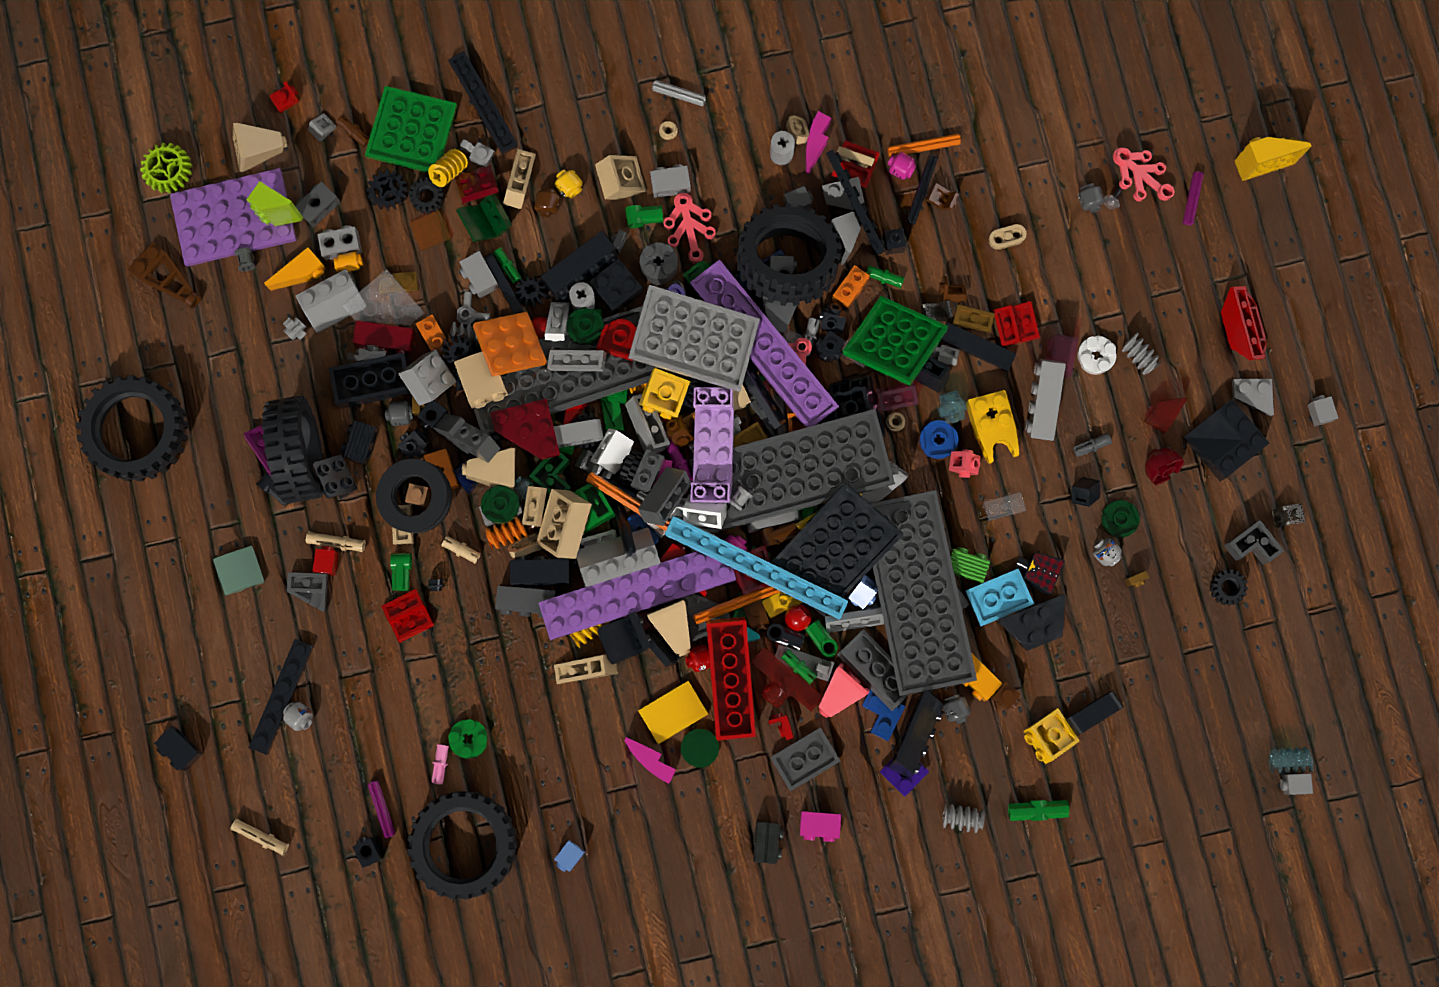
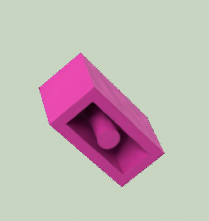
[799,811,841,842]

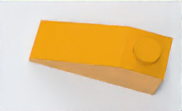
[264,248,326,291]

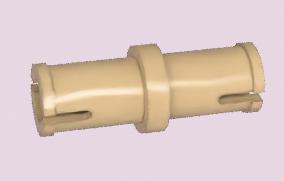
[441,535,481,564]

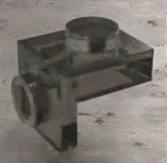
[921,300,953,323]
[1272,504,1306,528]

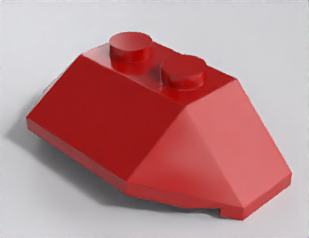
[1221,286,1267,361]

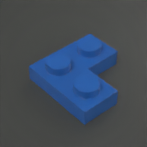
[862,689,906,741]

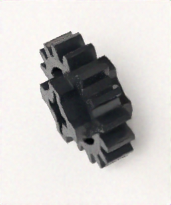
[366,169,408,211]

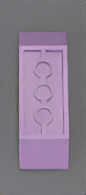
[690,387,734,503]

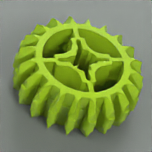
[140,142,193,193]

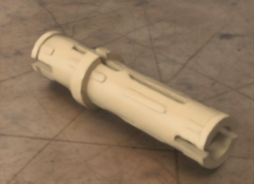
[306,531,366,552]
[231,819,289,856]

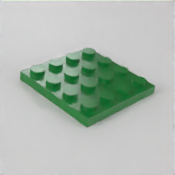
[365,86,458,173]
[843,296,948,386]

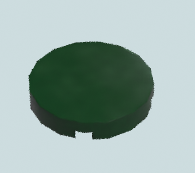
[566,307,604,345]
[480,485,520,524]
[1101,500,1140,538]
[681,729,719,768]

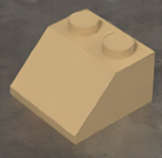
[595,155,646,200]

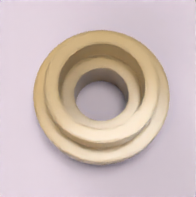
[659,121,678,140]
[886,412,905,432]

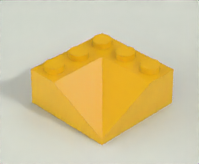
[1235,137,1311,181]

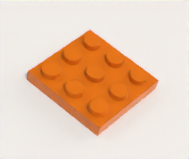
[473,312,547,377]

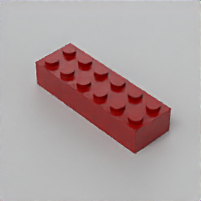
[706,617,756,740]

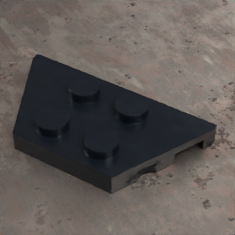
[997,594,1065,651]

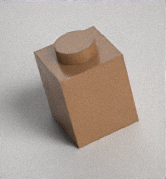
[405,483,431,509]

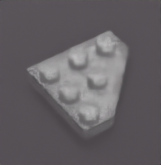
[343,269,424,325]

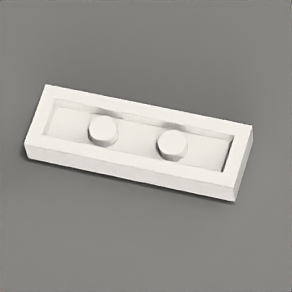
[545,302,570,341]

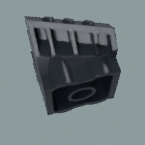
[830,375,885,437]

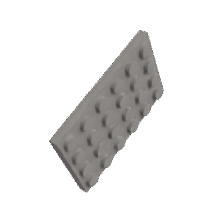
[628,285,760,392]

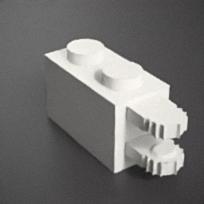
[590,428,634,479]
[672,495,727,529]

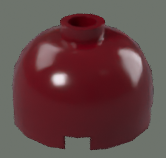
[1144,448,1185,485]

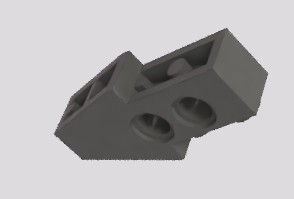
[761,256,797,333]
[434,414,500,463]

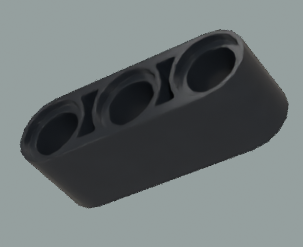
[1066,690,1124,736]

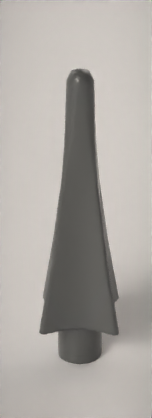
[749,394,776,437]

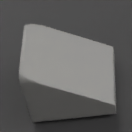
[308,114,337,141]
[575,449,595,474]

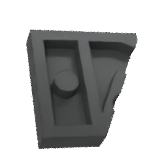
[287,573,328,612]

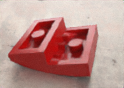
[832,141,880,188]
[993,301,1041,347]
[381,589,434,643]

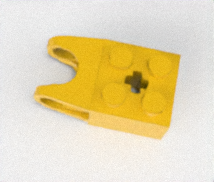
[966,390,1019,464]

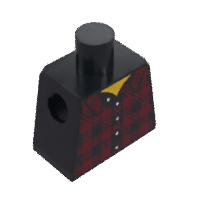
[1015,553,1065,596]

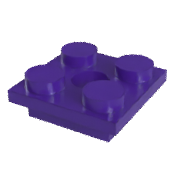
[880,758,929,797]

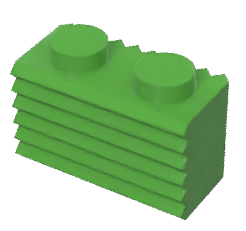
[950,547,990,584]

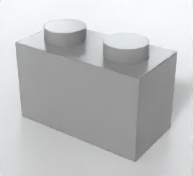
[650,164,691,198]
[459,251,499,298]

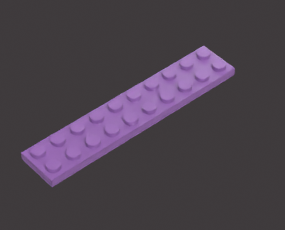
[690,260,839,428]
[538,551,736,640]

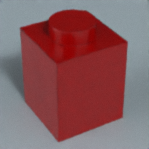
[313,546,339,576]

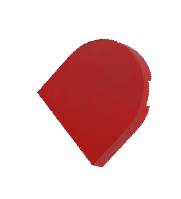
[596,318,637,361]

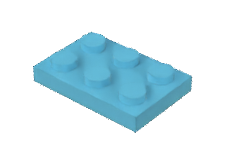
[965,568,1034,627]

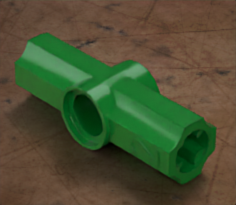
[1008,800,1070,821]

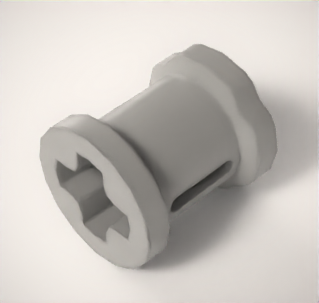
[730,486,753,511]

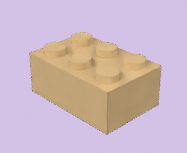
[536,489,591,559]

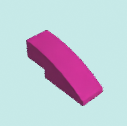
[805,111,831,174]
[624,737,676,784]

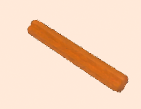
[887,134,961,157]

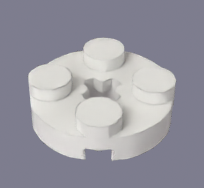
[1077,336,1116,375]

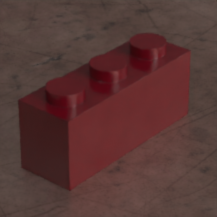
[352,320,415,355]

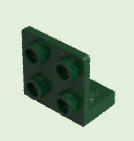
[456,194,512,242]

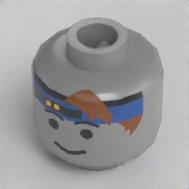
[1093,538,1122,567]
[283,702,313,731]

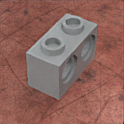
[317,225,362,261]

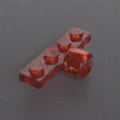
[751,647,823,712]

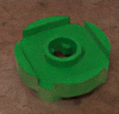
[448,719,488,758]

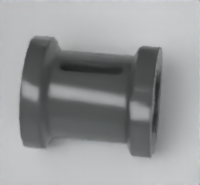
[234,248,255,272]

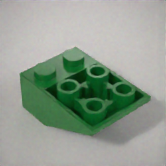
[574,483,615,534]

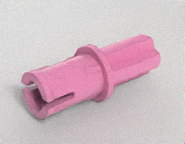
[432,744,449,784]

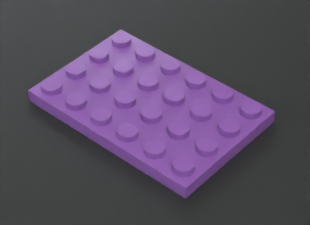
[170,168,297,267]

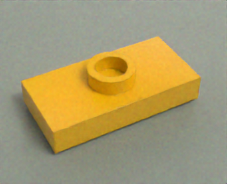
[762,592,803,619]

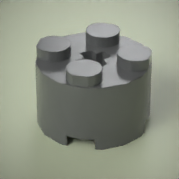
[640,242,678,285]

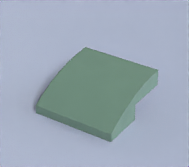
[213,546,264,596]

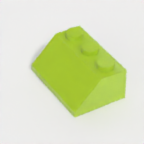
[247,181,304,226]

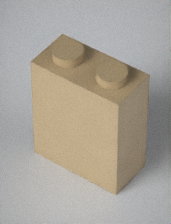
[454,351,508,409]

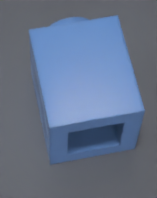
[554,840,585,872]

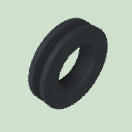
[376,459,452,533]

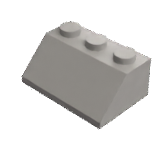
[296,269,367,333]

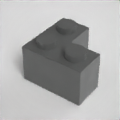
[1224,520,1284,565]

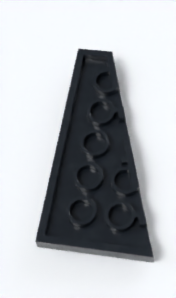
[826,150,886,255]

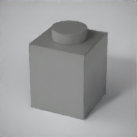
[1308,395,1338,426]
[1280,774,1313,795]

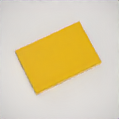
[638,681,708,744]

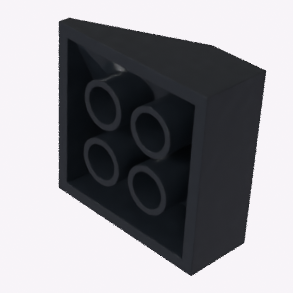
[1183,399,1269,482]

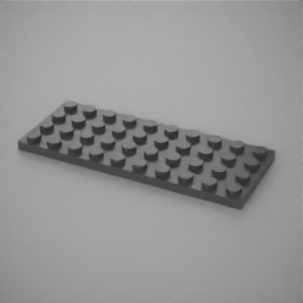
[474,306,664,435]
[690,409,895,533]
[871,490,977,696]

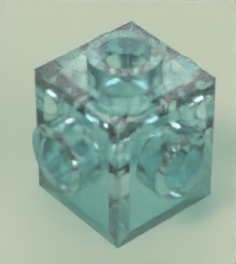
[938,390,967,424]

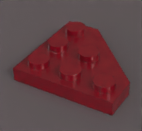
[490,399,560,460]

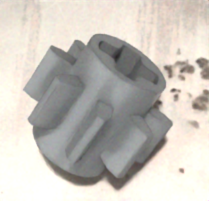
[283,317,306,340]

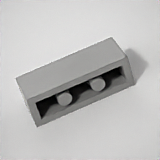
[625,394,670,454]

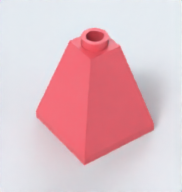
[818,661,870,718]

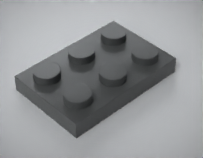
[770,727,840,791]

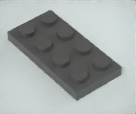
[837,629,909,711]

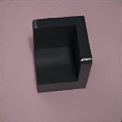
[1072,477,1100,507]

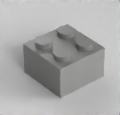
[398,350,457,406]

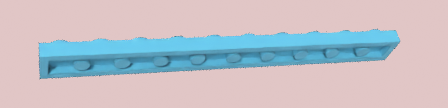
[664,516,848,619]

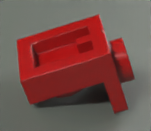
[269,81,299,113]
[768,713,794,740]

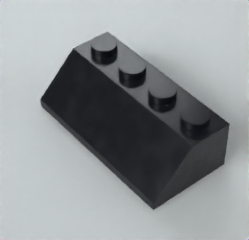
[889,690,944,778]

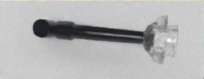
[1104,161,1139,209]

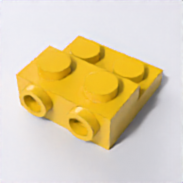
[639,368,690,420]
[1024,708,1080,764]

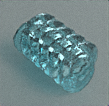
[1268,747,1314,774]

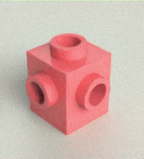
[949,449,981,478]

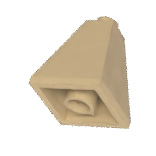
[233,123,287,172]
[462,448,515,490]
[647,600,691,657]

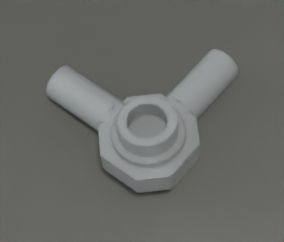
[457,292,490,325]

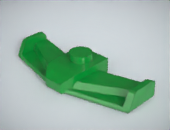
[600,389,628,432]

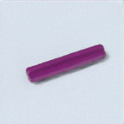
[1183,171,1204,226]
[368,781,395,838]

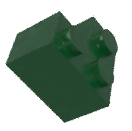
[529,452,572,495]

